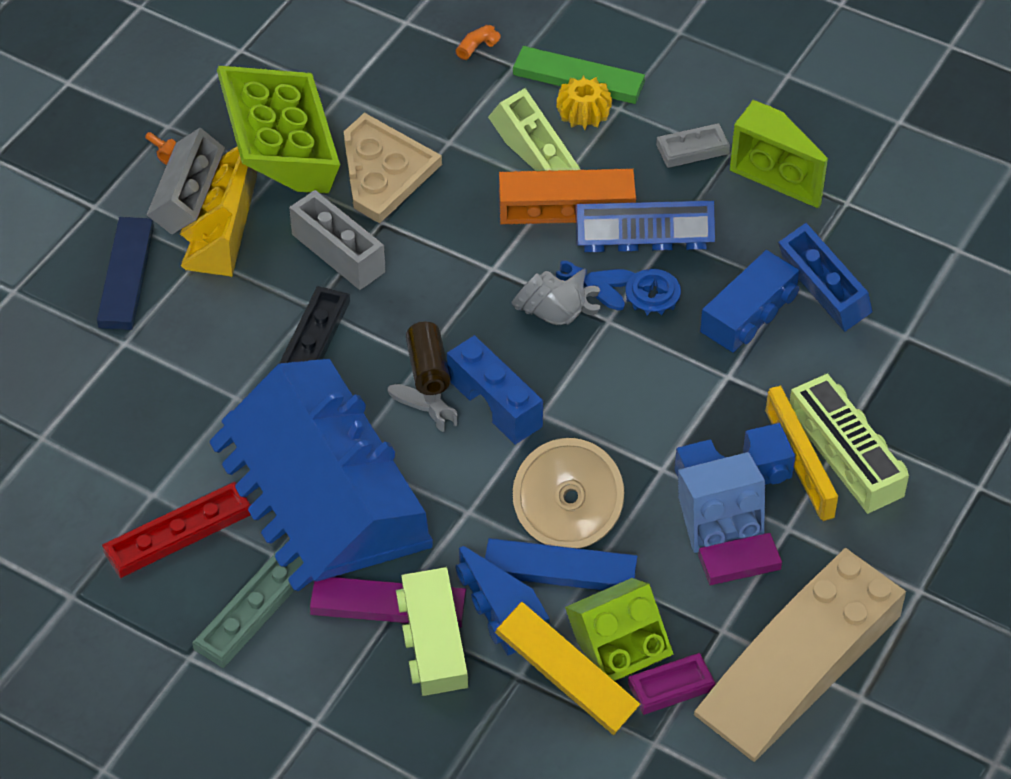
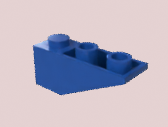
[455,546,550,656]

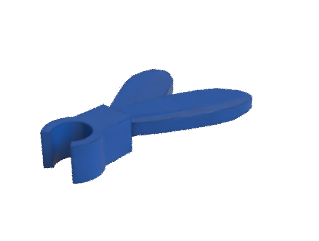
[556,261,635,310]

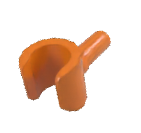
[145,132,176,165]

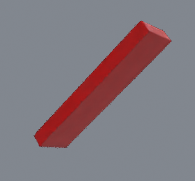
[102,481,251,578]

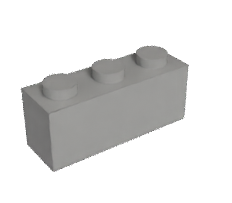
[146,128,225,234]
[289,190,385,290]

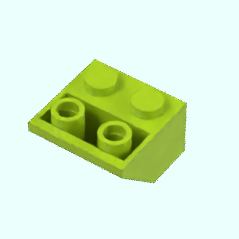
[565,578,674,681]

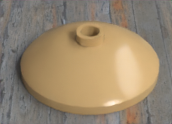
[513,438,625,549]

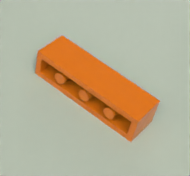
[499,169,636,224]

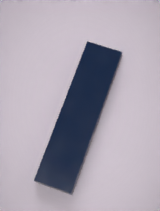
[97,217,154,330]

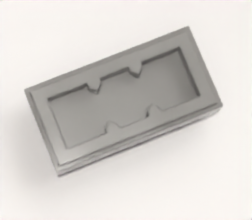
[656,123,730,168]

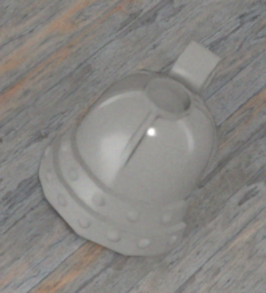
[512,268,600,325]

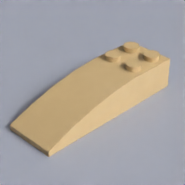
[694,548,906,762]

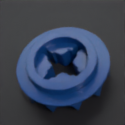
[626,269,681,316]

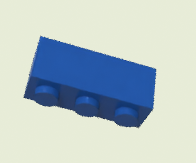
[778,223,873,332]
[700,250,799,353]

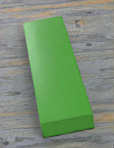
[513,46,645,104]

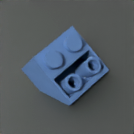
[678,452,765,553]

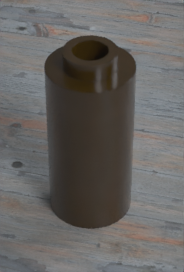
[405,321,451,395]

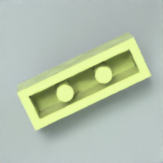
[396,567,468,696]

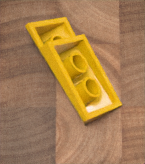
[180,146,257,277]

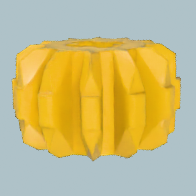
[556,75,612,130]

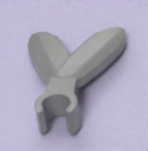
[388,384,457,432]

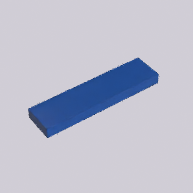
[485,538,637,590]

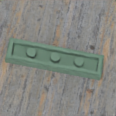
[192,539,304,669]

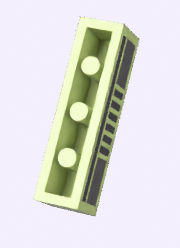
[789,373,909,514]

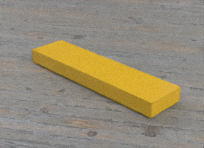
[765,385,838,521]
[495,602,640,736]

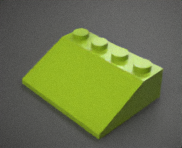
[217,66,340,193]

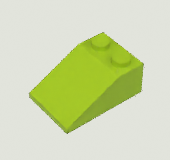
[730,100,828,208]

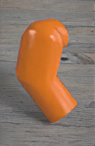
[456,25,501,60]

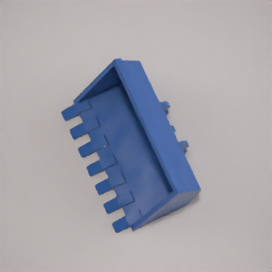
[210,359,433,591]

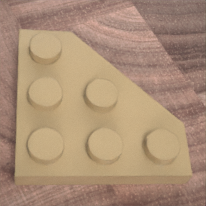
[344,113,442,223]

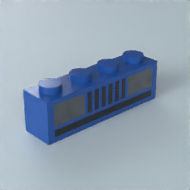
[575,201,715,252]

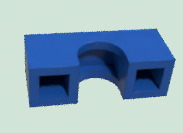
[447,335,543,445]
[674,423,796,485]

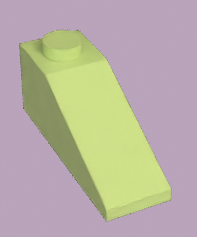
[488,88,581,171]

